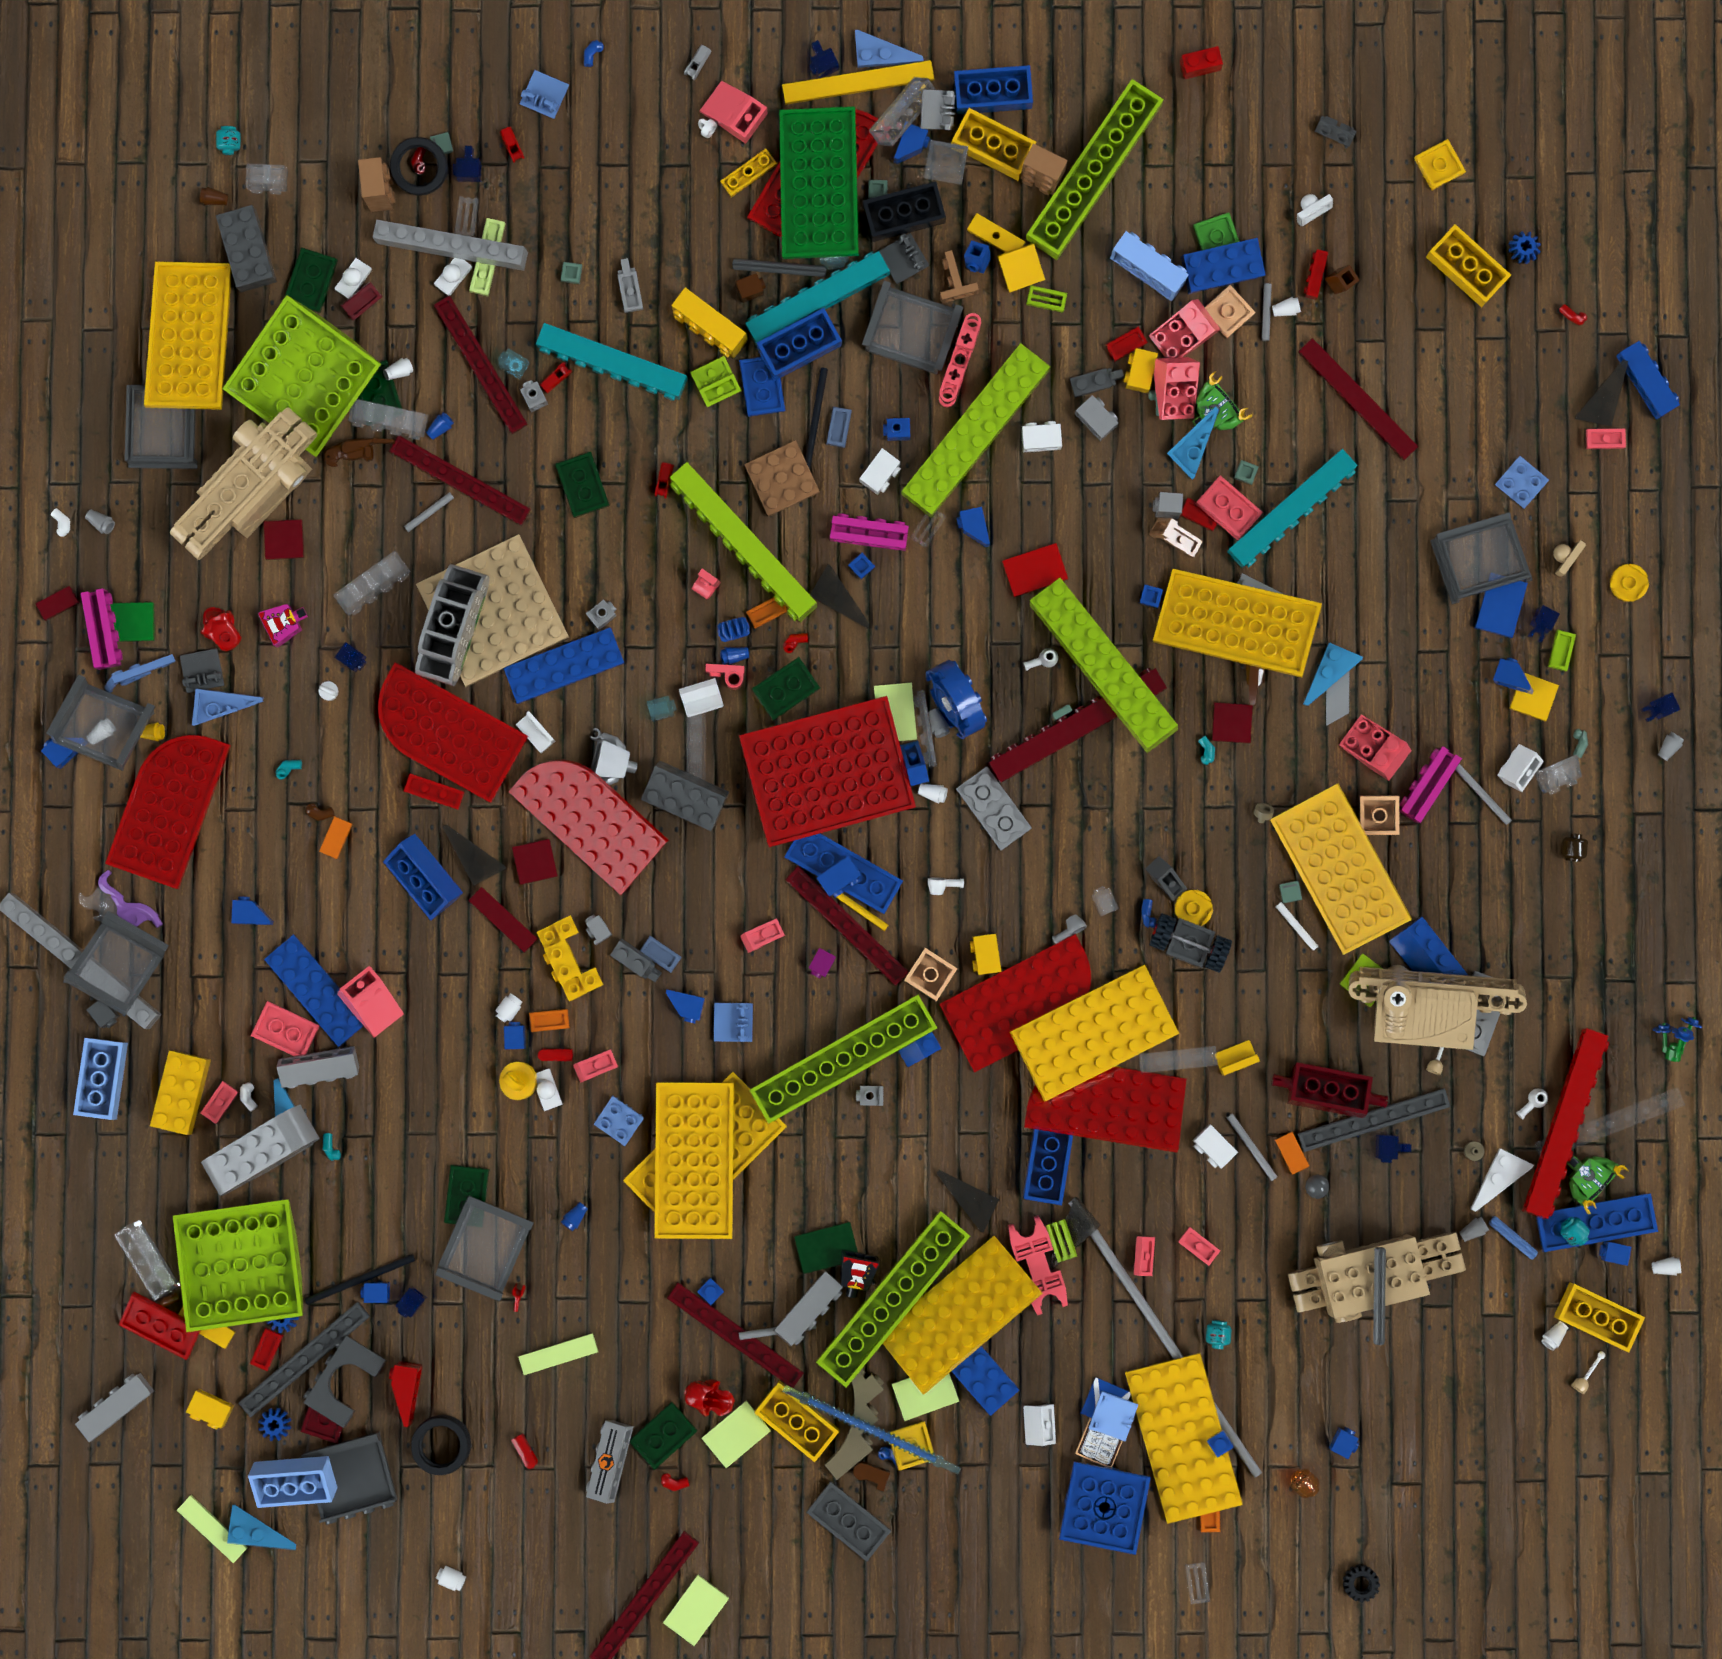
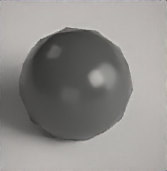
[1305,1174,1329,1199]

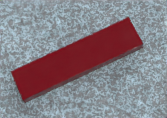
[468,887,538,953]

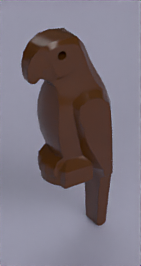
[324,438,395,467]
[1246,664,1265,706]

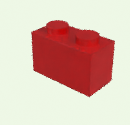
[1180,46,1223,80]

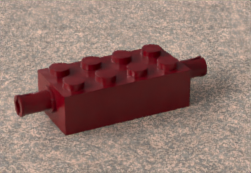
[1271,1062,1388,1118]

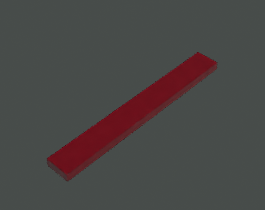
[434,295,528,434]
[1298,338,1419,460]
[389,435,531,526]
[785,866,909,986]
[667,1282,804,1389]
[589,1531,699,1659]

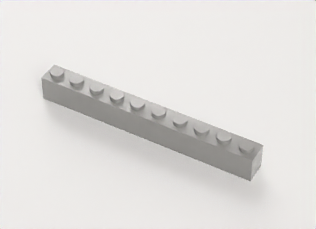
[0,893,162,1029]

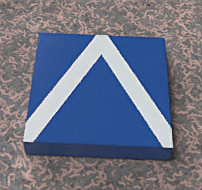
[1080,1377,1131,1418]

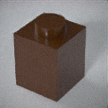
[1325,265,1360,294]
[735,273,766,303]

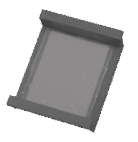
[862,281,963,375]
[125,385,198,469]
[1430,512,1533,605]
[46,675,155,771]
[63,911,169,1017]
[435,1196,534,1302]

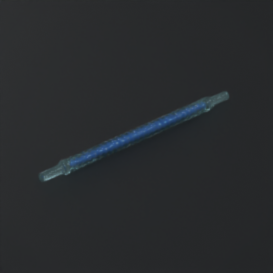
[782,1385,961,1475]

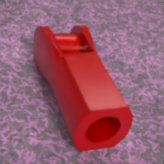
[499,127,525,163]
[539,362,573,394]
[655,462,674,499]
[538,1048,573,1061]
[511,1433,538,1469]

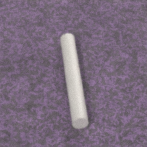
[1276,902,1318,951]

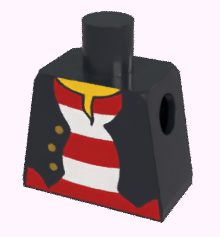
[840,1250,879,1298]

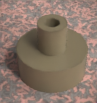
[1254,803,1274,823]
[1464,1141,1484,1161]

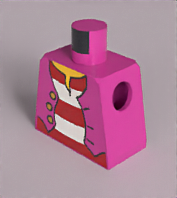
[258,604,308,648]

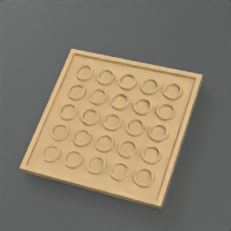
[416,534,569,687]

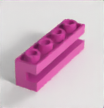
[830,514,909,551]
[81,589,123,670]
[1399,746,1462,824]

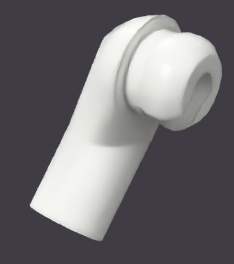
[51,508,70,537]
[240,1082,258,1112]

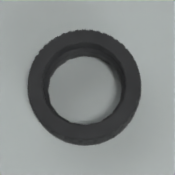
[390,137,448,195]
[411,1415,471,1475]

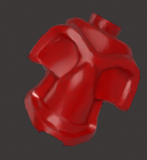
[200,607,242,652]
[684,1379,735,1417]

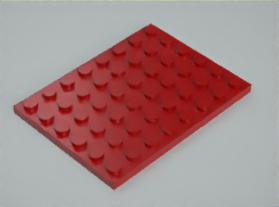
[738,696,916,847]

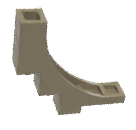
[824,1368,884,1480]

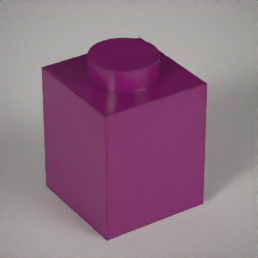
[809,948,836,979]

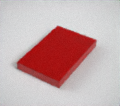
[1002,543,1068,597]

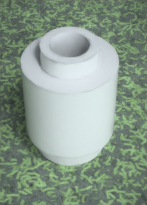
[495,993,522,1022]
[436,1566,466,1591]

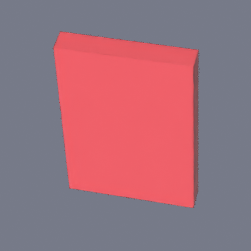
[1195,475,1263,541]
[251,1001,320,1056]

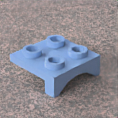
[1088,1391,1138,1441]

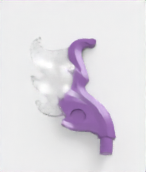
[78,870,163,928]

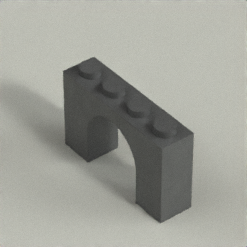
[303,1336,387,1428]

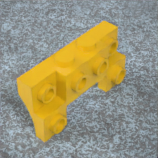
[537,915,604,1002]

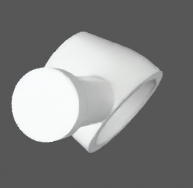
[1023,648,1058,671]
[928,878,964,895]
[1516,1088,1548,1120]

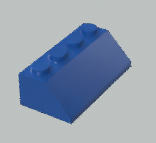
[383,834,463,920]
[1389,917,1469,976]

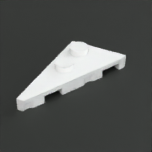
[1470,1148,1534,1212]

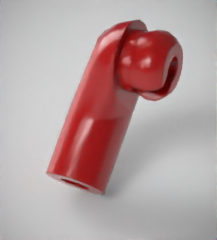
[411,147,426,174]
[1559,304,1587,325]
[783,633,808,653]
[661,1473,690,1491]

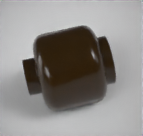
[1562,833,1588,862]

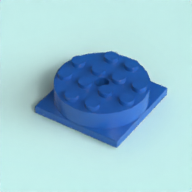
[1059,1461,1151,1555]

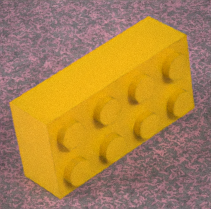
[951,108,1037,181]
[1426,224,1511,308]
[671,287,747,359]
[150,1051,211,1135]
[1554,1282,1645,1353]
[754,1380,839,1462]

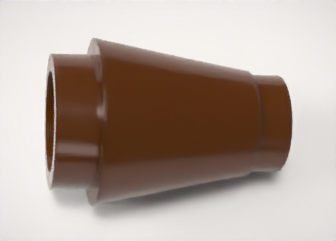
[200,187,228,206]

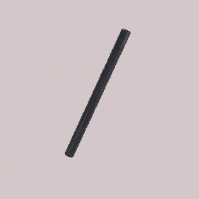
[805,368,828,469]
[305,1254,415,1305]

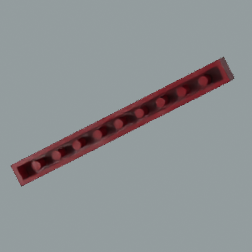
[989,668,1167,783]

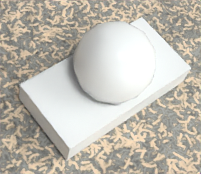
[1297,194,1333,227]
[334,258,372,299]
[434,258,473,296]
[536,1068,563,1111]

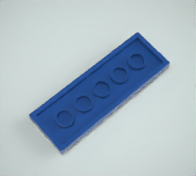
[504,627,625,704]
[784,834,903,914]
[264,934,364,1047]
[1536,1193,1658,1252]

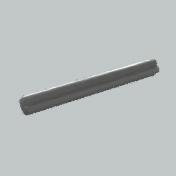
[732,258,826,277]
[1373,1247,1386,1345]

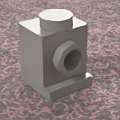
[520,380,548,413]
[586,599,617,630]
[585,914,613,945]
[856,1086,883,1106]

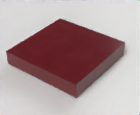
[264,519,304,560]
[1212,703,1253,744]
[512,839,558,885]
[300,1404,350,1444]

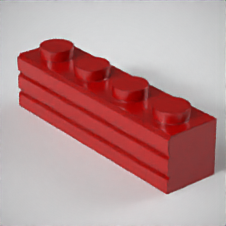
[1304,249,1328,300]

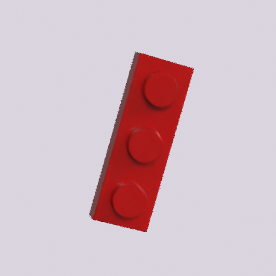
[404,773,465,810]

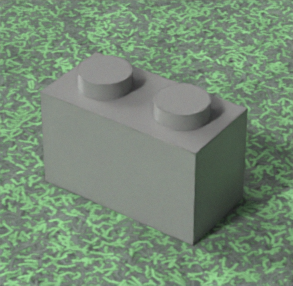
[1075,395,1118,442]
[1152,492,1183,519]

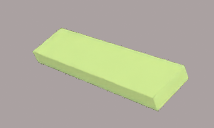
[469,218,506,296]
[518,1333,599,1375]
[177,1495,248,1563]

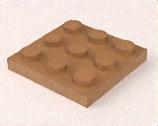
[744,440,820,517]

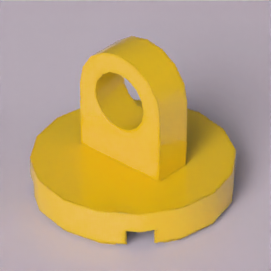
[499,1062,537,1100]

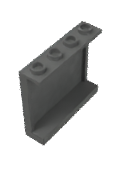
[302,1431,398,1525]

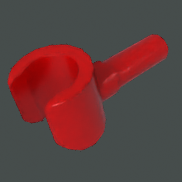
[512,1283,526,1312]

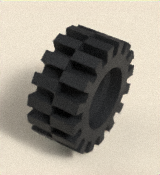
[1343,1565,1380,1603]

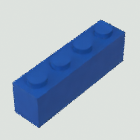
[1616,340,1680,420]

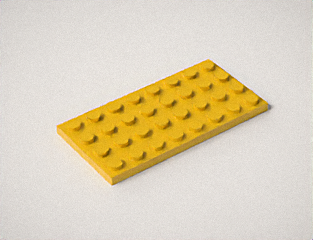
[144,262,232,410]
[1153,569,1322,678]
[1270,783,1412,955]
[1010,965,1179,1102]
[623,1072,787,1213]
[655,1083,734,1239]
[883,1236,1043,1395]
[1125,1353,1243,1524]

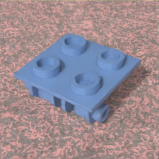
[520,70,569,119]
[1495,456,1549,509]
[714,1003,753,1042]
[594,1096,644,1146]

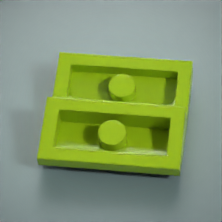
[690,356,741,407]

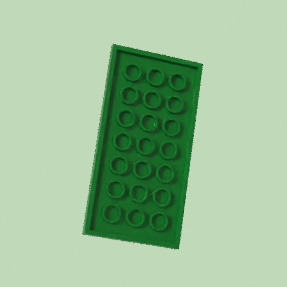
[779,106,859,259]

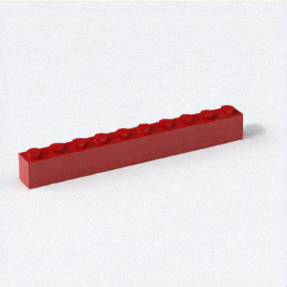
[1522,1028,1609,1219]

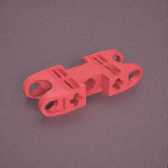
[939,313,981,408]
[1008,1215,1068,1316]

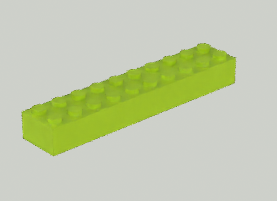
[1026,79,1164,260]
[902,343,1051,518]
[670,462,817,623]
[1030,578,1178,753]
[749,995,937,1124]
[815,1211,970,1388]

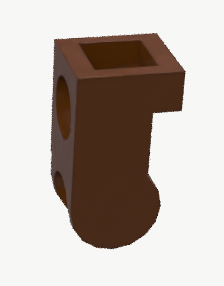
[853,1461,890,1492]

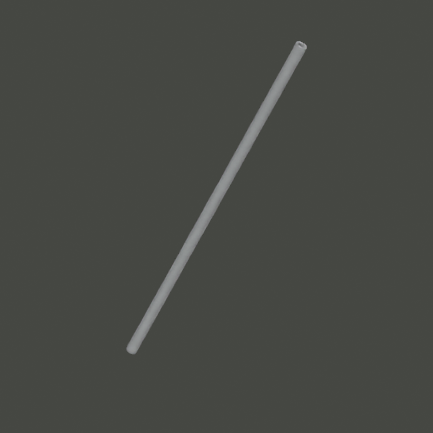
[1068,1198,1262,1478]

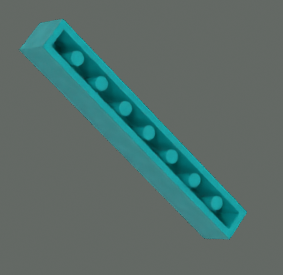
[745,251,890,346]
[536,323,687,401]
[1227,448,1358,568]

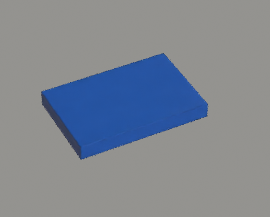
[739,357,785,417]
[1475,573,1528,638]

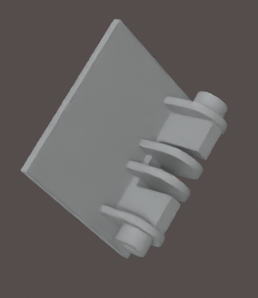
[920,90,956,130]

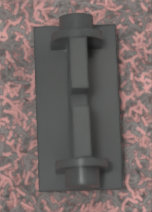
[1315,115,1356,147]

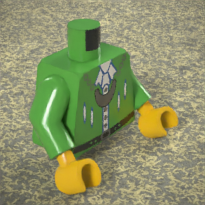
[1192,371,1252,430]
[1567,1155,1629,1214]

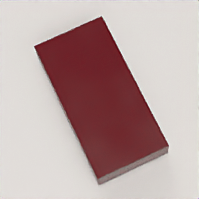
[340,281,382,321]
[35,586,79,621]

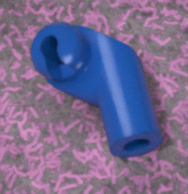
[584,40,604,67]
[1141,899,1157,928]
[878,1447,897,1469]

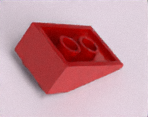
[389,1361,423,1427]

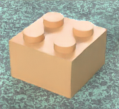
[1359,795,1399,835]
[904,948,957,1001]

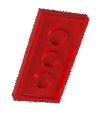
[118,1292,201,1360]

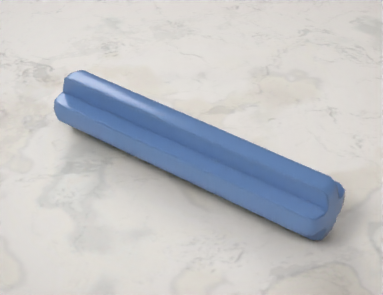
[1489,1216,1538,1260]

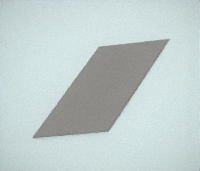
[1326,671,1349,726]

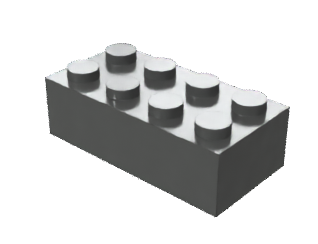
[216,205,277,293]
[641,761,729,831]

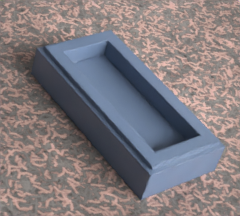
[826,407,852,448]
[640,936,682,973]

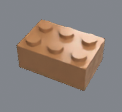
[1020,143,1068,195]
[358,157,396,212]

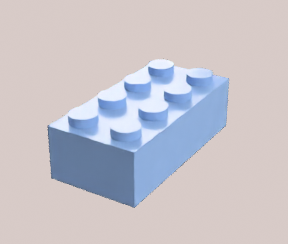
[1110,231,1189,301]
[73,1038,128,1120]
[248,1456,337,1508]

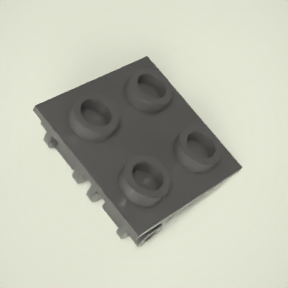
[879,233,930,284]
[180,648,225,693]

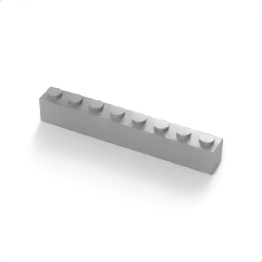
[373,220,528,271]

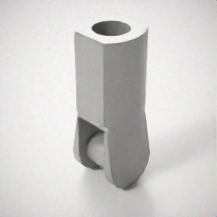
[684,45,712,80]

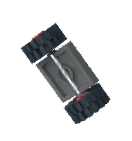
[1149,913,1232,973]

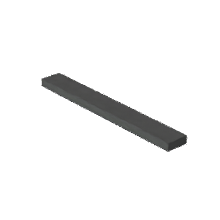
[1297,1088,1451,1152]
[238,1302,371,1418]

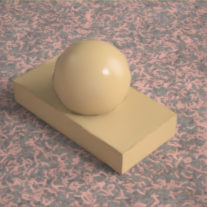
[1553,540,1586,577]

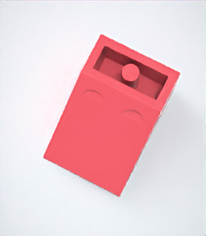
[700,81,768,144]
[1149,299,1220,358]
[1154,357,1200,420]
[1339,714,1412,781]
[337,966,404,1038]

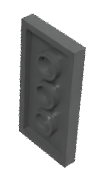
[806,1481,891,1561]

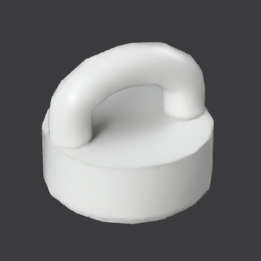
[698,119,717,138]
[319,681,339,701]

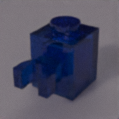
[809,40,839,79]
[453,146,481,182]
[1527,605,1560,643]
[334,642,367,672]
[1641,692,1681,722]
[1375,1135,1412,1163]
[396,1286,427,1318]

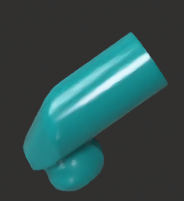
[1198,735,1215,765]
[276,760,302,780]
[323,1133,341,1161]

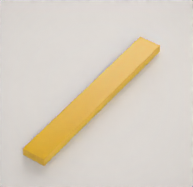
[782,60,934,105]

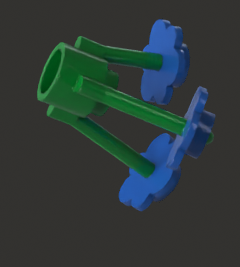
[1653,1017,1702,1062]

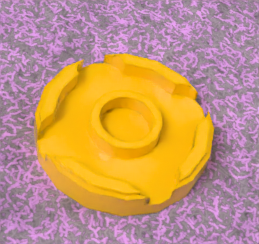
[1610,564,1649,602]
[1174,890,1213,926]

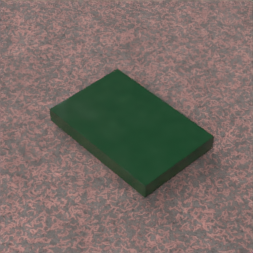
[284,247,338,313]
[359,360,404,426]
[555,452,610,518]
[751,657,821,721]
[444,1165,490,1227]
[794,1222,858,1274]
[630,1401,698,1470]

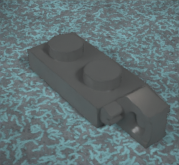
[1070,368,1124,398]
[610,939,662,982]

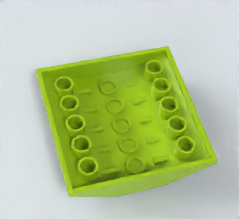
[222,295,381,457]
[173,1199,303,1332]

